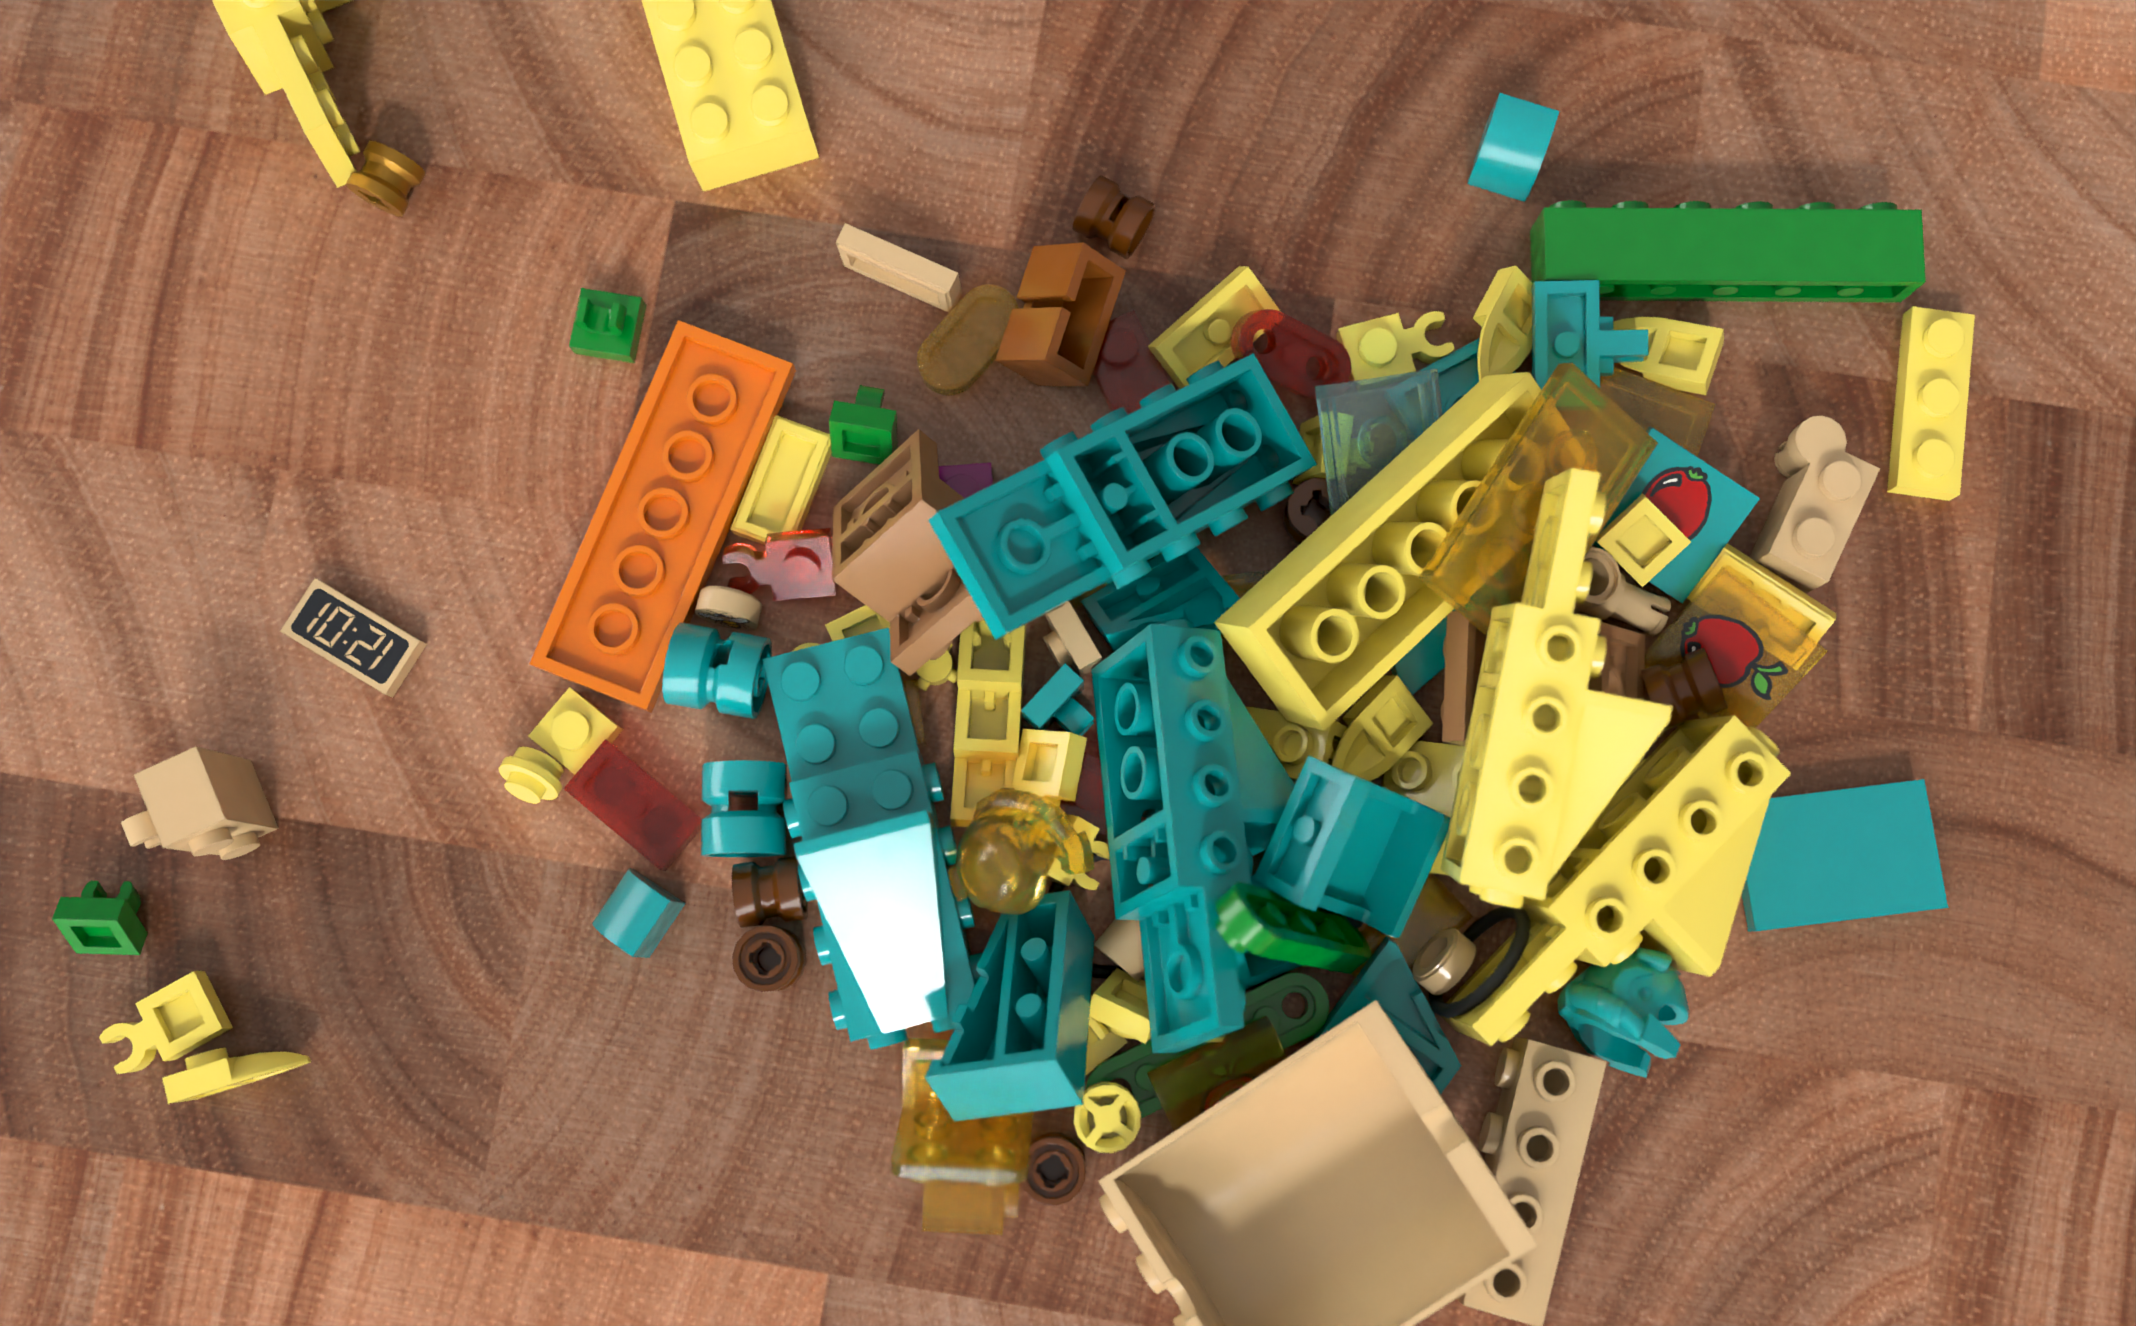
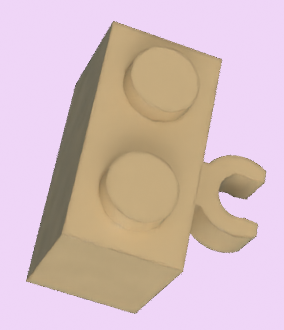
[121,746,279,860]

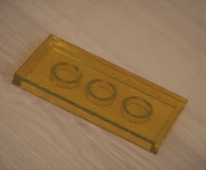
[1419,363,1658,636]

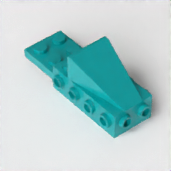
[928,353,1317,640]
[1091,620,1295,1053]
[763,628,983,1050]

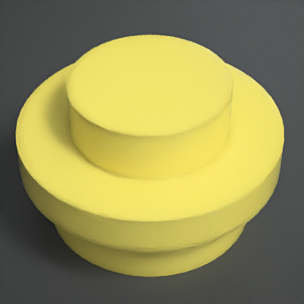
[499,747,564,804]

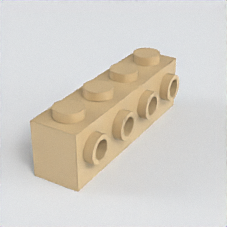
[1456,1037,1607,1326]

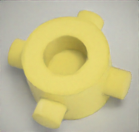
[915,643,957,691]

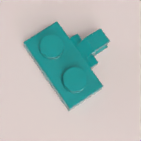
[1532,280,1649,411]

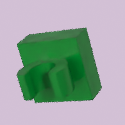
[569,288,647,363]
[829,385,898,465]
[52,880,148,955]

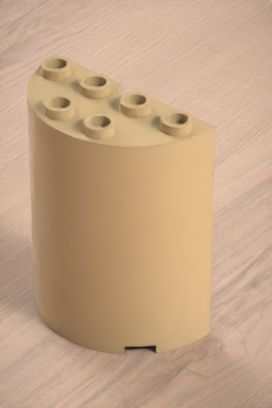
[1099,1000,1538,1326]

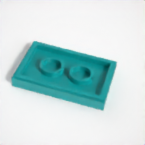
[1742,779,1948,932]

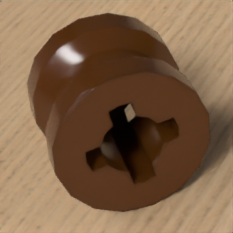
[1283,477,1349,545]

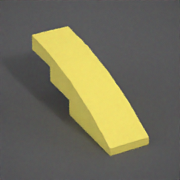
[950,620,1026,829]

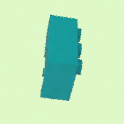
[924,890,1095,1121]

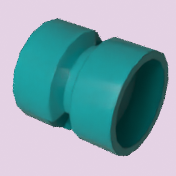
[662,623,772,719]
[701,760,787,858]

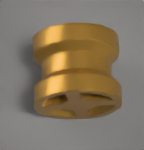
[346,141,426,217]

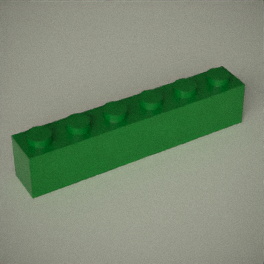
[1530,200,1926,303]

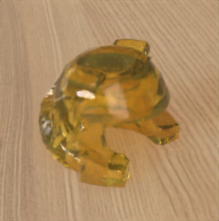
[948,788,1095,915]

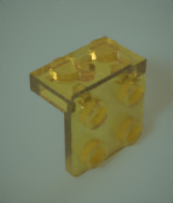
[891,1038,1034,1187]

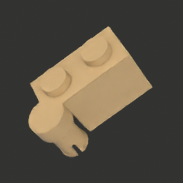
[1749,416,1880,593]

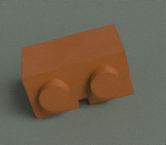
[995,242,1126,386]

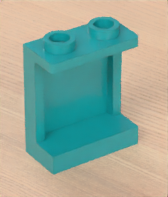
[1253,755,1450,938]

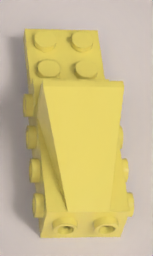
[212,0,361,188]
[1440,468,1672,908]
[1441,715,1792,1046]

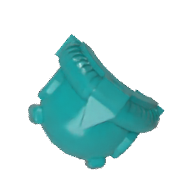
[1558,948,1689,1078]

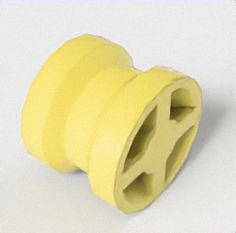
[1074,1081,1141,1153]

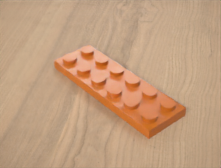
[529,320,796,713]

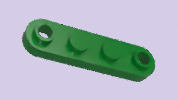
[1215,882,1372,974]
[1086,973,1329,1124]

